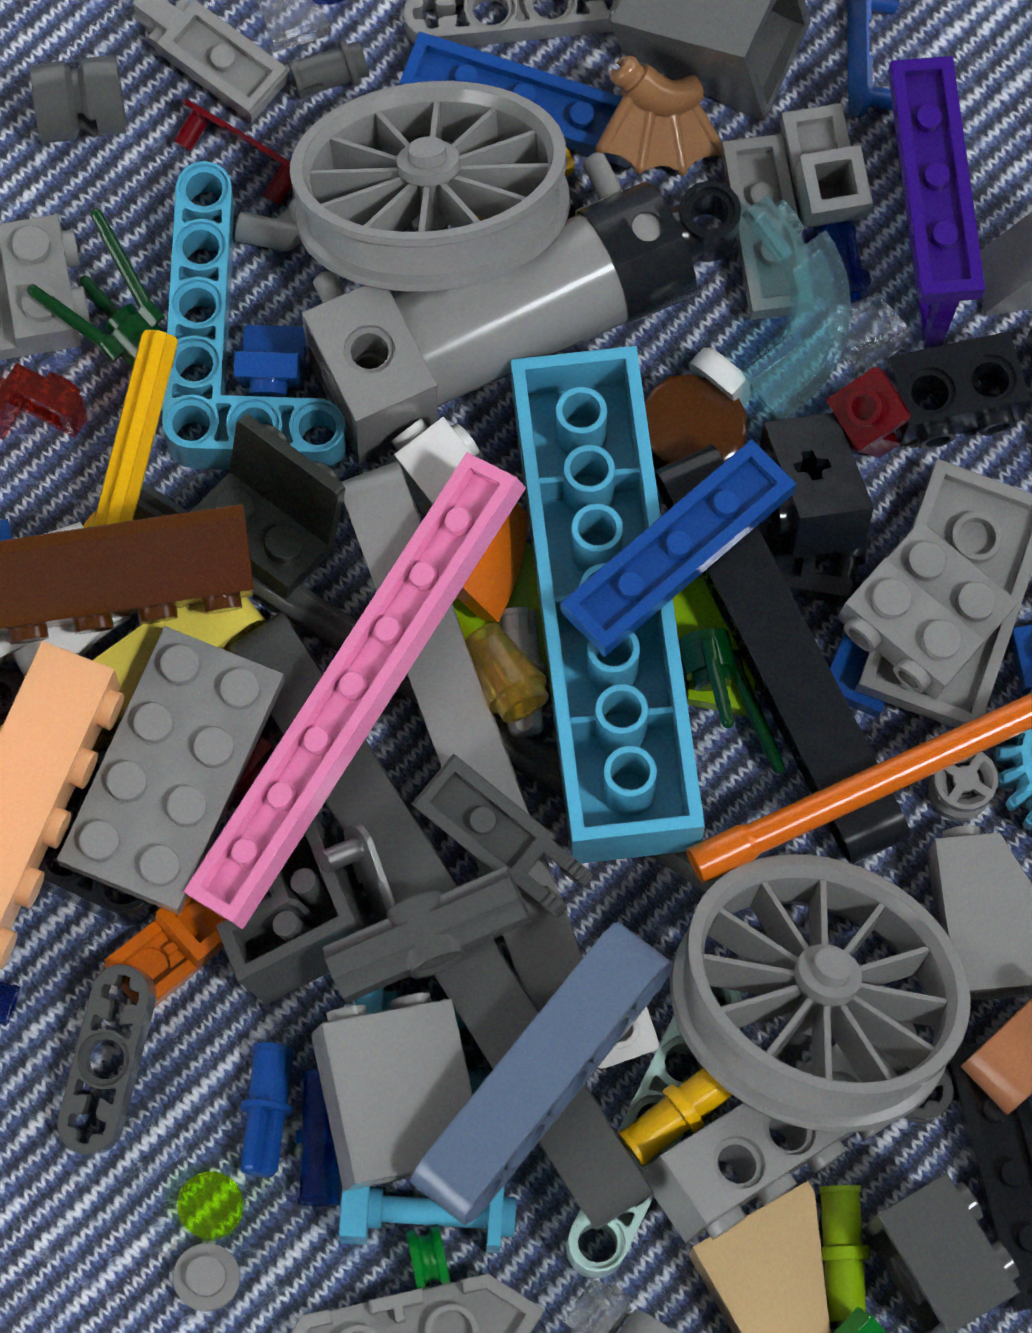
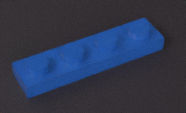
[399,31,630,168]
[560,439,796,657]

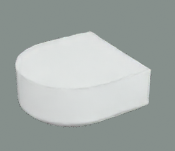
[688,347,752,406]

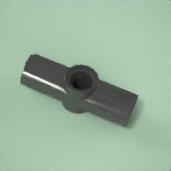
[322,866,531,1003]

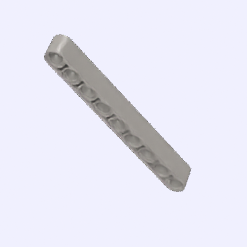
[341,461,583,1012]

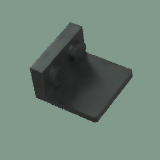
[190,414,346,599]

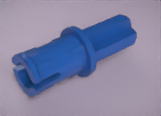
[240,1042,295,1178]

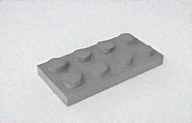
[855,459,1032,728]
[57,626,285,915]

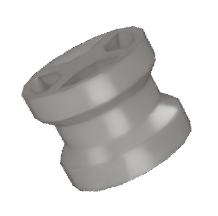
[928,752,998,821]

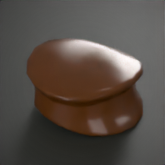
[644,374,748,469]

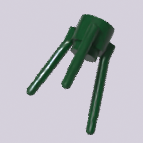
[27,208,165,369]
[679,628,785,774]

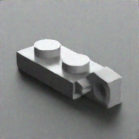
[132,0,290,123]

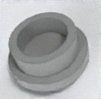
[173,1243,240,1312]

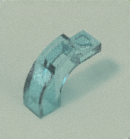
[741,194,851,421]

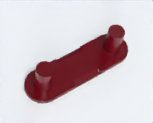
[173,98,292,206]

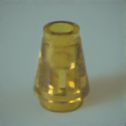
[465,623,549,723]

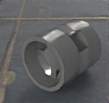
[30,54,127,144]

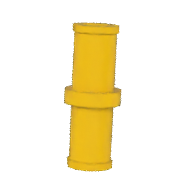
[617,1067,733,1167]

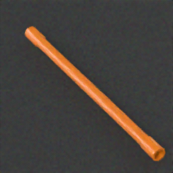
[686,693,1032,884]

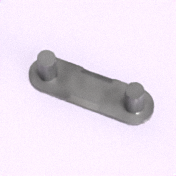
[318,822,411,979]

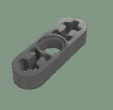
[57,965,157,1154]

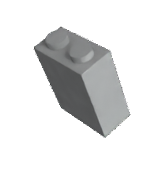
[311,992,473,1192]

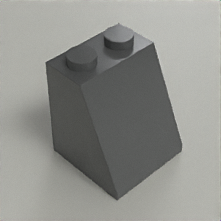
[610,0,811,121]

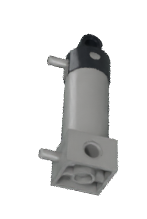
[302,153,742,463]

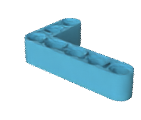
[162,161,347,470]

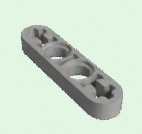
[404,0,614,47]

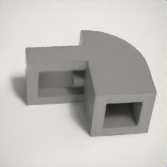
[779,103,873,228]

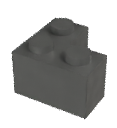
[216,817,372,1005]

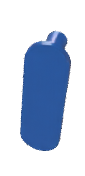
[847,0,899,118]

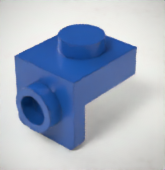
[234,325,306,397]

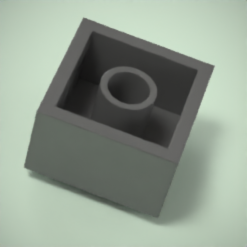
[862,1173,1020,1333]

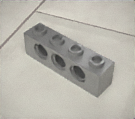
[643,1042,898,1243]

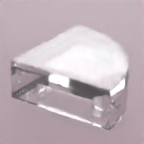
[255,0,331,52]

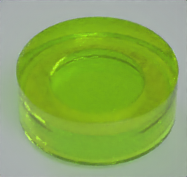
[177,1171,245,1241]

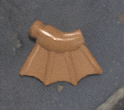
[595,55,722,176]

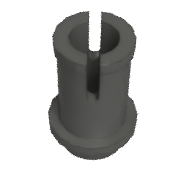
[288,39,369,100]

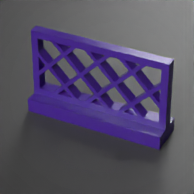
[888,56,986,348]

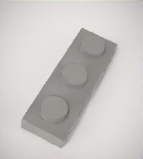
[720,134,814,320]

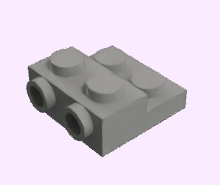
[0,214,90,360]
[837,520,1019,700]

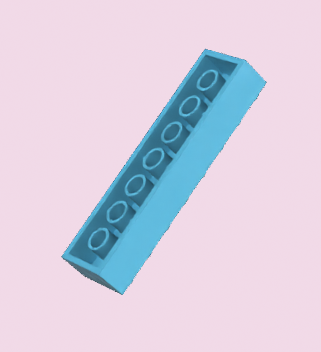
[511,346,705,863]

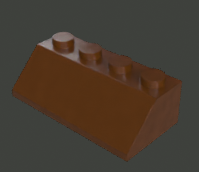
[0,504,254,644]

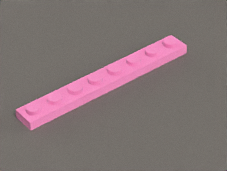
[183,452,526,929]

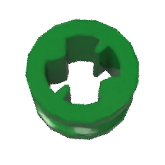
[406,1224,450,1289]

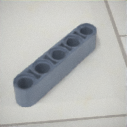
[411,922,673,1226]

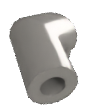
[235,195,302,251]

